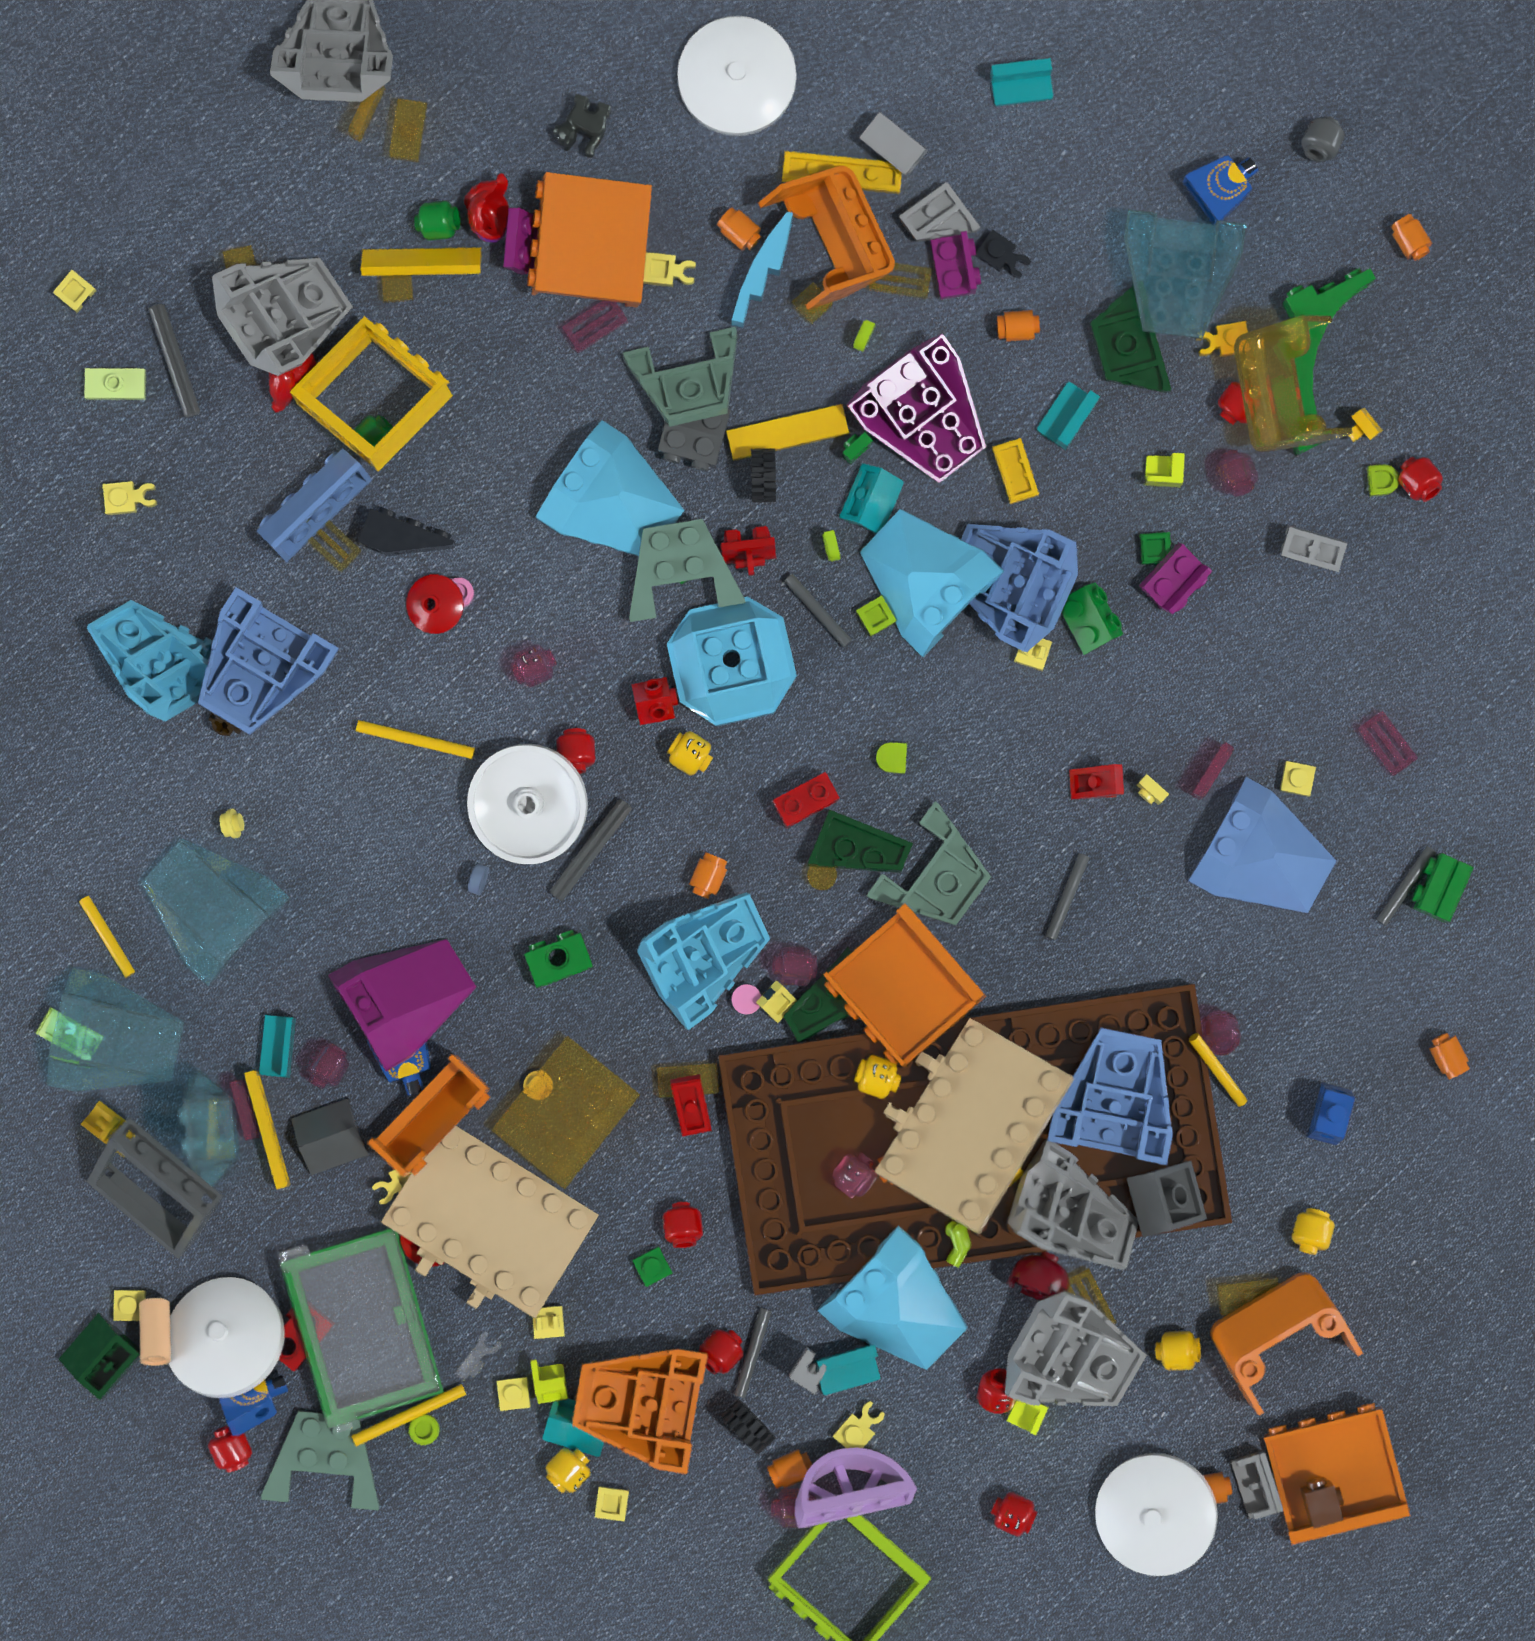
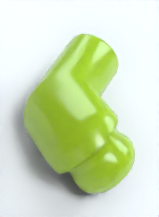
[945,1221,971,1268]

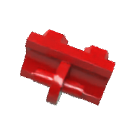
[721,526,776,576]

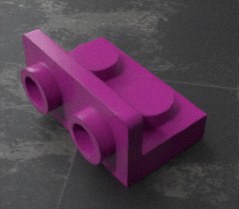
[503,208,537,274]
[930,231,981,300]
[1139,542,1212,614]

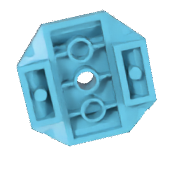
[667,596,797,727]

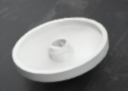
[678,16,796,136]
[467,744,588,864]
[169,1277,284,1398]
[1095,1453,1217,1576]

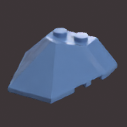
[961,524,1078,652]
[198,587,339,735]
[1188,777,1336,913]
[1047,1028,1173,1165]

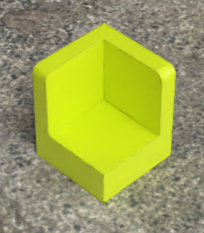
[1145,453,1185,487]
[531,1359,568,1404]
[1006,1400,1048,1435]

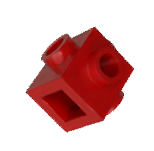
[631,677,679,726]

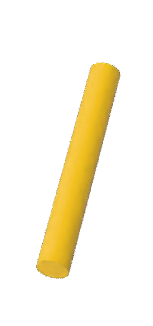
[79,895,135,978]
[1189,1033,1248,1107]

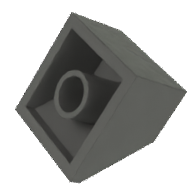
[1127,1161,1207,1237]

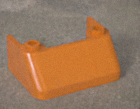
[758,166,895,310]
[368,1054,491,1177]
[1210,1272,1363,1415]

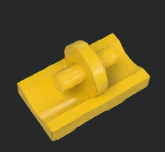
[81,1100,134,1158]

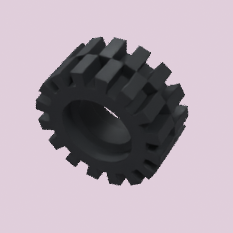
[751,448,776,503]
[721,1398,776,1455]

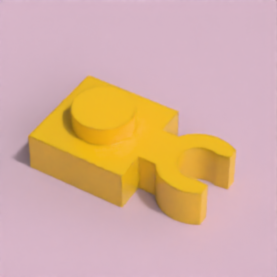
[1196,321,1251,357]

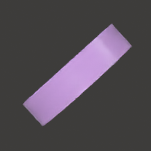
[795,1448,917,1529]

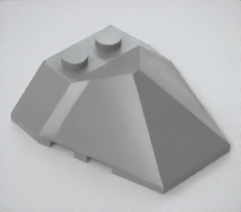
[270,0,393,102]
[212,258,353,376]
[1008,1138,1138,1270]
[1005,1291,1147,1406]

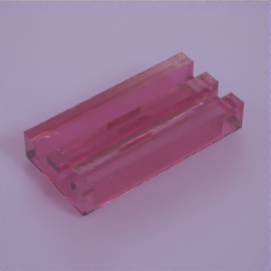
[562,300,628,353]
[1358,710,1418,777]
[1191,742,1234,800]
[230,1079,260,1141]

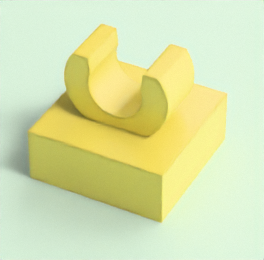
[1014,639,1052,671]
[532,1306,565,1339]

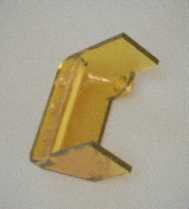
[1234,315,1353,452]

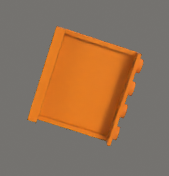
[527,172,652,308]
[823,903,986,1067]
[1264,1403,1410,1545]

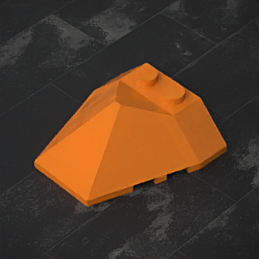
[572,1349,708,1474]

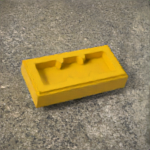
[992,438,1039,505]

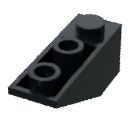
[357,507,456,556]

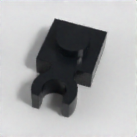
[976,229,1031,279]

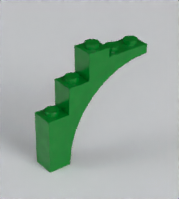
[1263,268,1376,456]

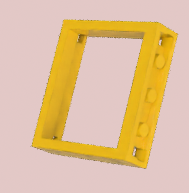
[290,316,453,472]

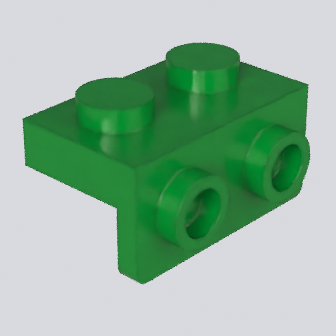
[1061,583,1123,655]

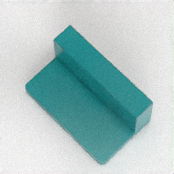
[990,58,1053,106]
[1037,382,1100,450]
[839,463,904,534]
[259,1015,296,1078]
[813,1344,880,1395]
[542,1399,604,1457]

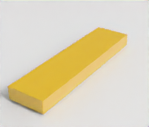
[782,151,902,194]
[361,248,482,276]
[726,404,849,461]
[244,1070,290,1190]

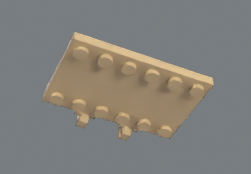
[875,1018,1074,1234]
[381,1126,599,1319]

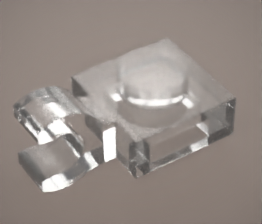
[455,1331,502,1381]

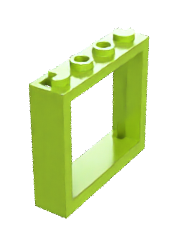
[768,1515,932,1641]

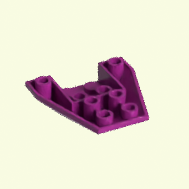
[847,333,986,483]
[328,939,476,1071]

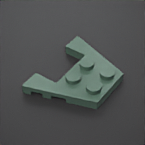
[623,327,738,427]
[629,519,745,622]
[866,801,991,926]
[261,1410,380,1510]

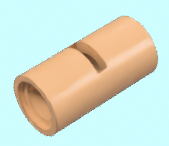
[139,1298,171,1366]

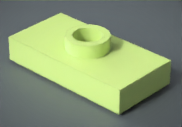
[85,368,146,400]

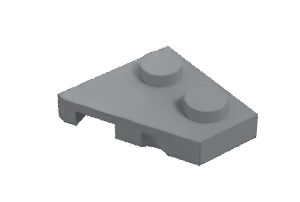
[899,182,981,242]

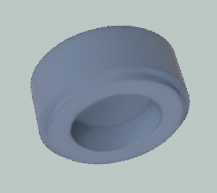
[468,864,489,895]

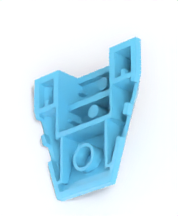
[535,420,684,556]
[860,509,1004,657]
[87,600,213,722]
[637,892,770,1030]
[817,1225,968,1370]

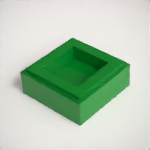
[1139,532,1171,565]

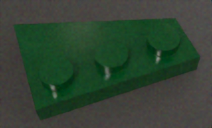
[807,810,913,873]
[784,947,852,1043]

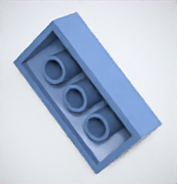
[257,448,372,563]

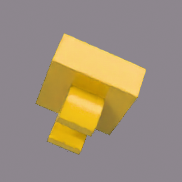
[1346,408,1383,442]

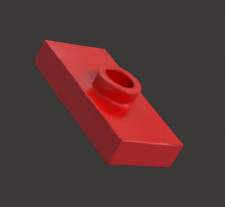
[670,1074,712,1136]

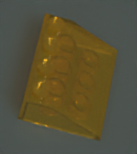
[491,1036,640,1189]

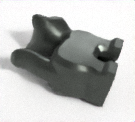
[553,94,611,158]

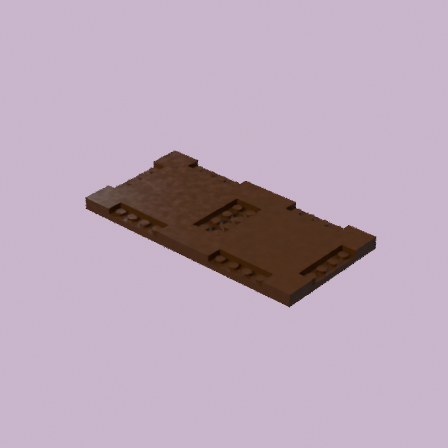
[718,984,1232,1296]

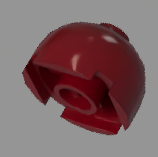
[1007,1251,1070,1301]

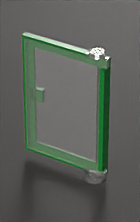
[278,1228,444,1433]

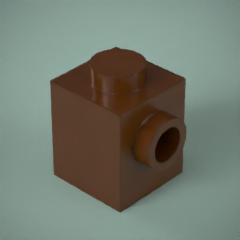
[1300,1478,1344,1529]

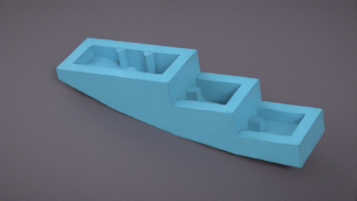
[732,212,793,328]

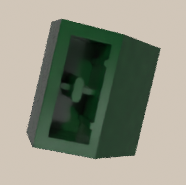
[59,1313,140,1400]

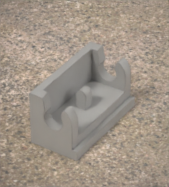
[859,112,928,175]
[1281,525,1347,572]
[789,1347,826,1394]
[1230,1450,1284,1519]

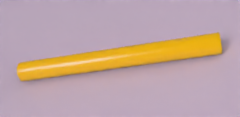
[356,720,475,759]
[351,1384,467,1446]

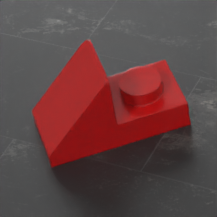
[1069,764,1124,800]

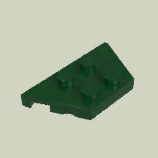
[1090,281,1172,393]

